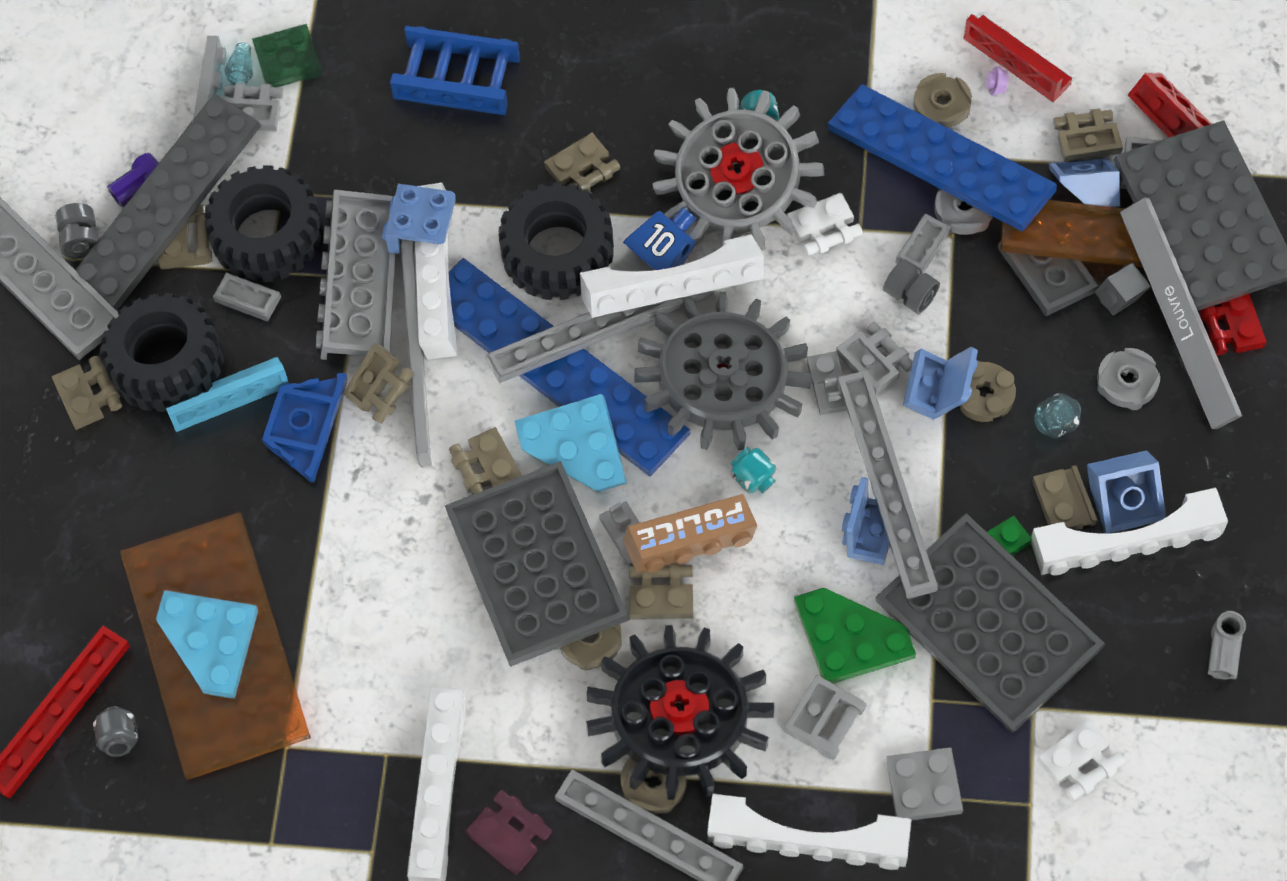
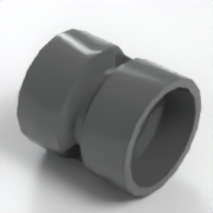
[55,203,99,258]
[883,259,940,314]

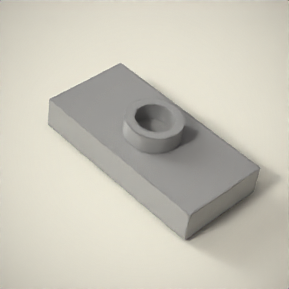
[895,214,951,275]
[213,273,281,322]

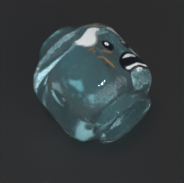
[1034,393,1081,438]

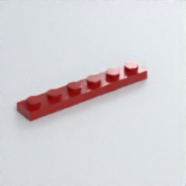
[0,626,130,799]

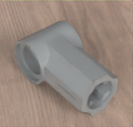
[1208,611,1246,680]

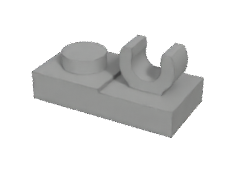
[807,351,847,415]
[599,501,640,567]

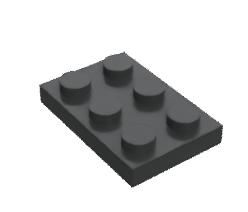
[998,218,1098,316]

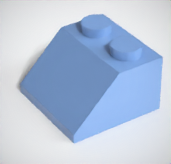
[1087,450,1166,534]

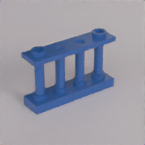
[390,26,520,115]

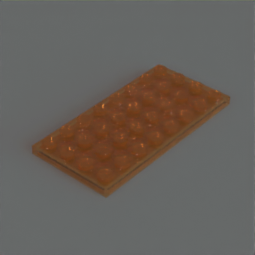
[120,512,311,780]

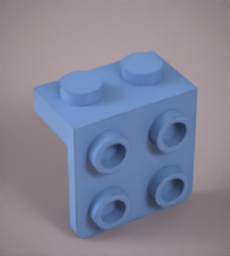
[382,184,456,254]
[903,347,978,420]
[842,477,890,565]

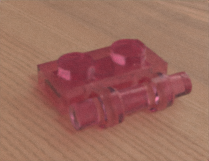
[466,790,552,875]

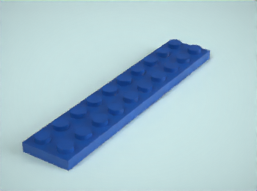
[448,258,690,477]

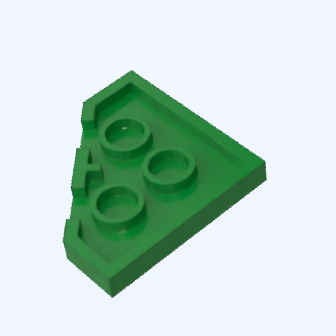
[794,588,916,684]

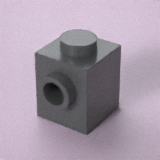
[1095,263,1151,316]

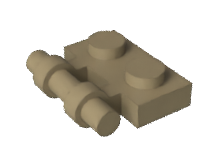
[1053,108,1123,162]
[544,132,620,191]
[342,343,414,424]
[51,356,122,430]
[449,427,522,495]
[629,562,693,620]

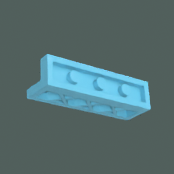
[166,357,289,432]

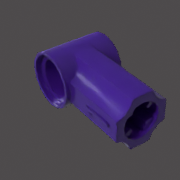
[107,153,159,207]

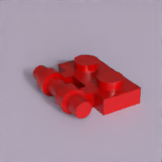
[1199,294,1267,355]

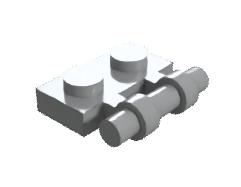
[223,82,283,131]
[836,322,913,394]

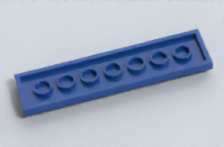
[828,84,1056,232]

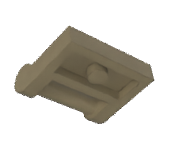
[158,205,212,269]

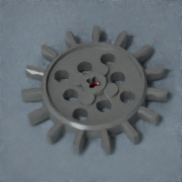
[634,292,812,451]

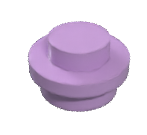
[985,66,1009,96]

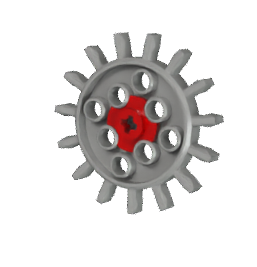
[653,88,824,251]

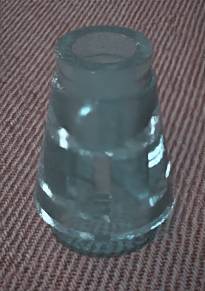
[224,43,253,85]

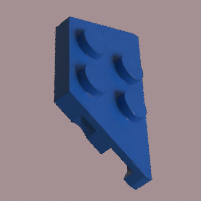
[262,373,348,482]

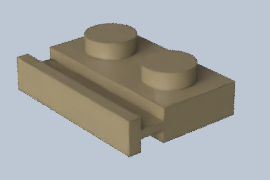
[1032,465,1097,530]

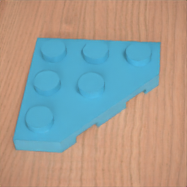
[514,394,628,492]
[156,590,258,699]

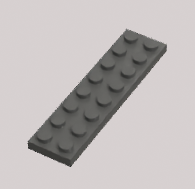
[70,93,261,311]

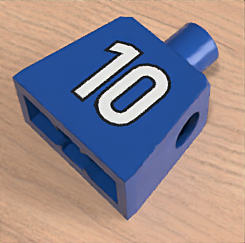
[623,207,697,270]

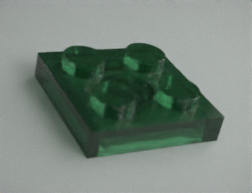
[252,23,323,87]

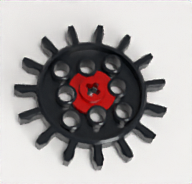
[586,625,774,800]

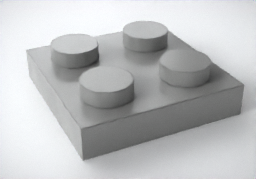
[886,748,963,820]

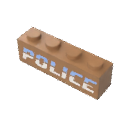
[623,494,758,573]

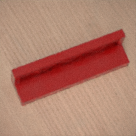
[964,14,1073,102]
[1127,73,1212,138]

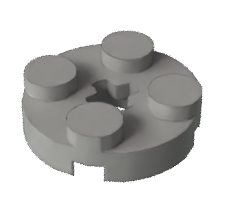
[934,190,993,235]
[1097,348,1160,410]

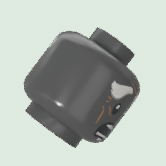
[93,706,138,757]

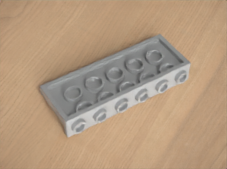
[315,190,395,360]

